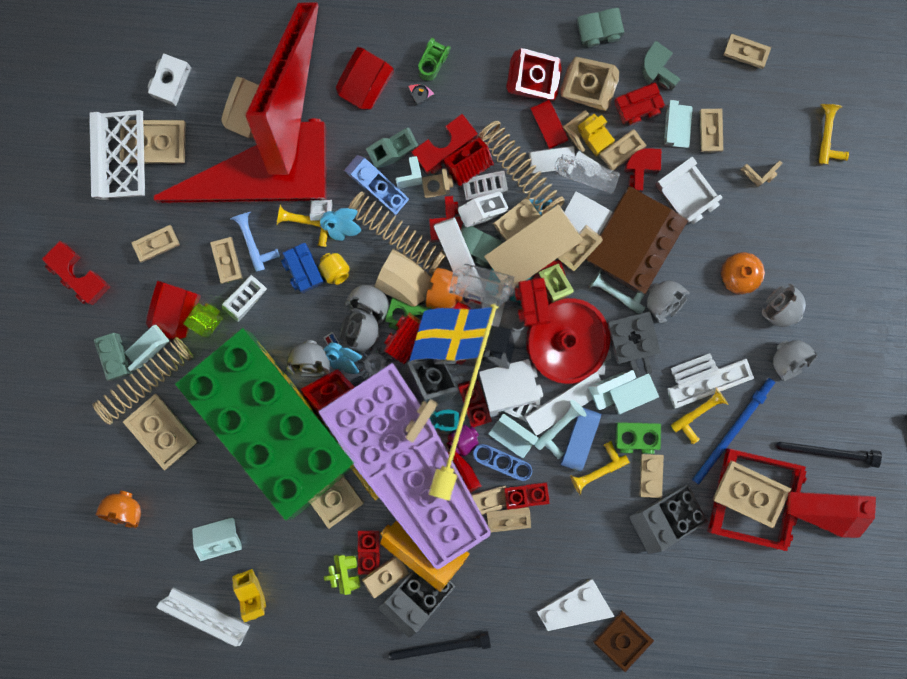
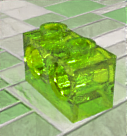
[184,302,223,339]

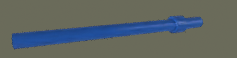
[692,378,776,485]

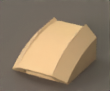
[560,57,619,111]
[221,77,259,138]
[374,249,433,307]

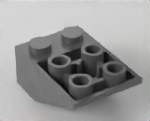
[629,484,708,554]
[378,570,456,638]

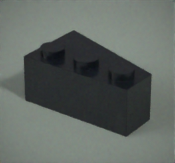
[475,325,515,369]

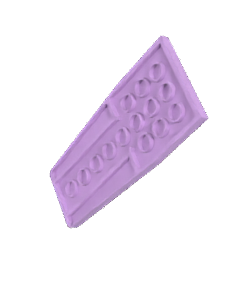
[318,363,491,569]

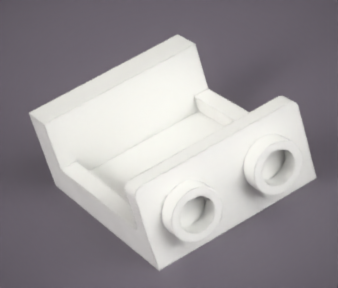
[655,157,722,225]
[479,359,543,417]

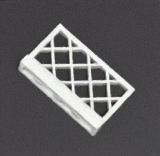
[90,110,145,200]
[157,588,250,647]

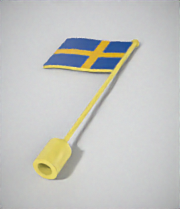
[409,303,499,501]

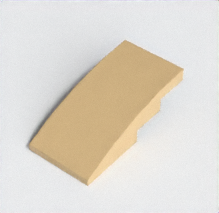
[484,204,583,291]

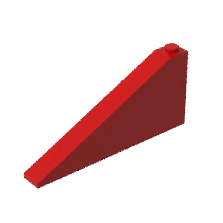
[245,2,319,175]
[154,118,327,203]

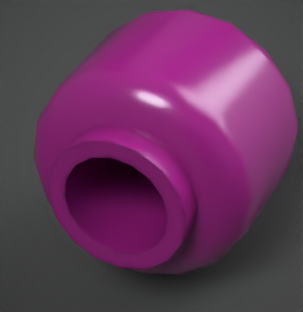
[447,425,479,456]

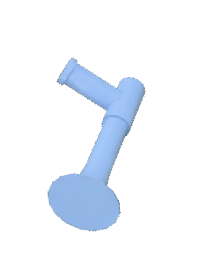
[230,212,280,272]

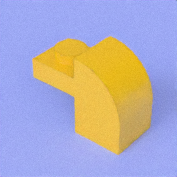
[577,113,615,157]
[232,569,266,622]

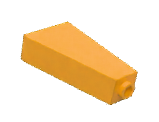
[380,521,470,592]

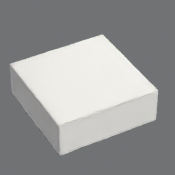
[310,200,333,221]

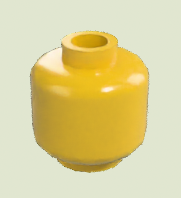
[318,253,350,285]

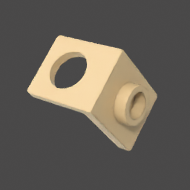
[563,110,590,152]
[740,160,783,187]
[422,169,453,198]

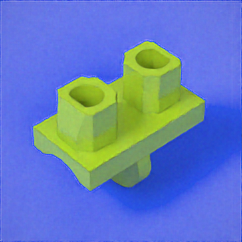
[323,554,361,595]

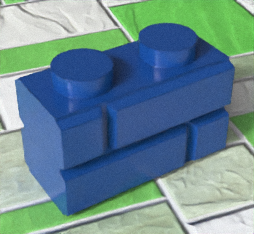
[281,243,325,293]

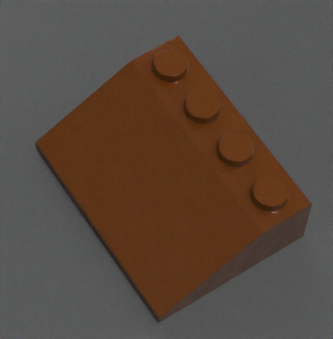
[585,186,688,294]

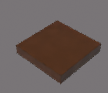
[593,610,654,672]

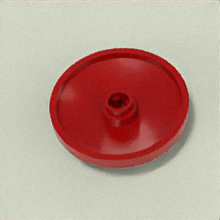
[526,298,610,384]

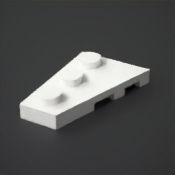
[537,578,614,631]

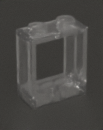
[555,154,620,194]
[449,263,516,306]

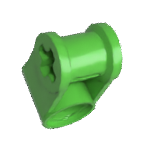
[418,38,451,81]

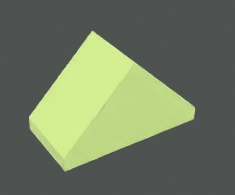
[539,264,574,302]

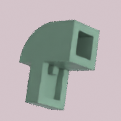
[642,41,680,90]
[366,128,419,168]

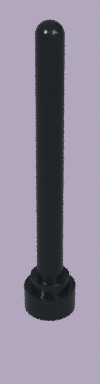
[776,442,882,468]
[388,631,491,661]

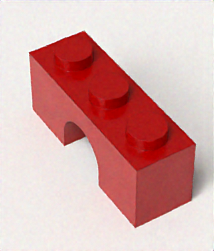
[411,114,478,175]
[42,241,111,305]

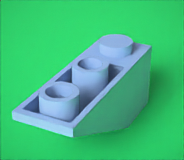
[344,155,409,215]

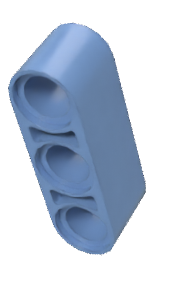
[561,407,601,472]
[473,444,532,481]

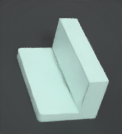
[663,100,693,148]
[396,156,423,189]
[124,325,169,371]
[588,370,636,410]
[610,374,659,414]
[489,413,539,458]
[192,518,242,561]

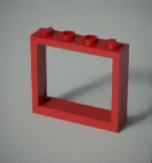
[707,448,807,551]

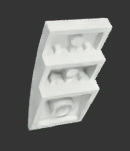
[564,191,613,235]

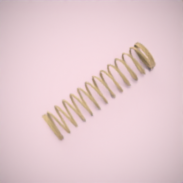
[478,121,565,215]
[348,191,446,275]
[93,337,193,425]

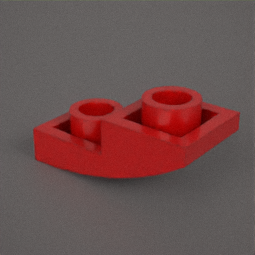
[530,99,568,149]
[458,378,492,428]
[504,482,550,510]
[358,531,380,575]

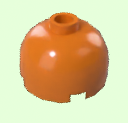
[720,252,765,295]
[426,268,464,309]
[96,491,141,528]

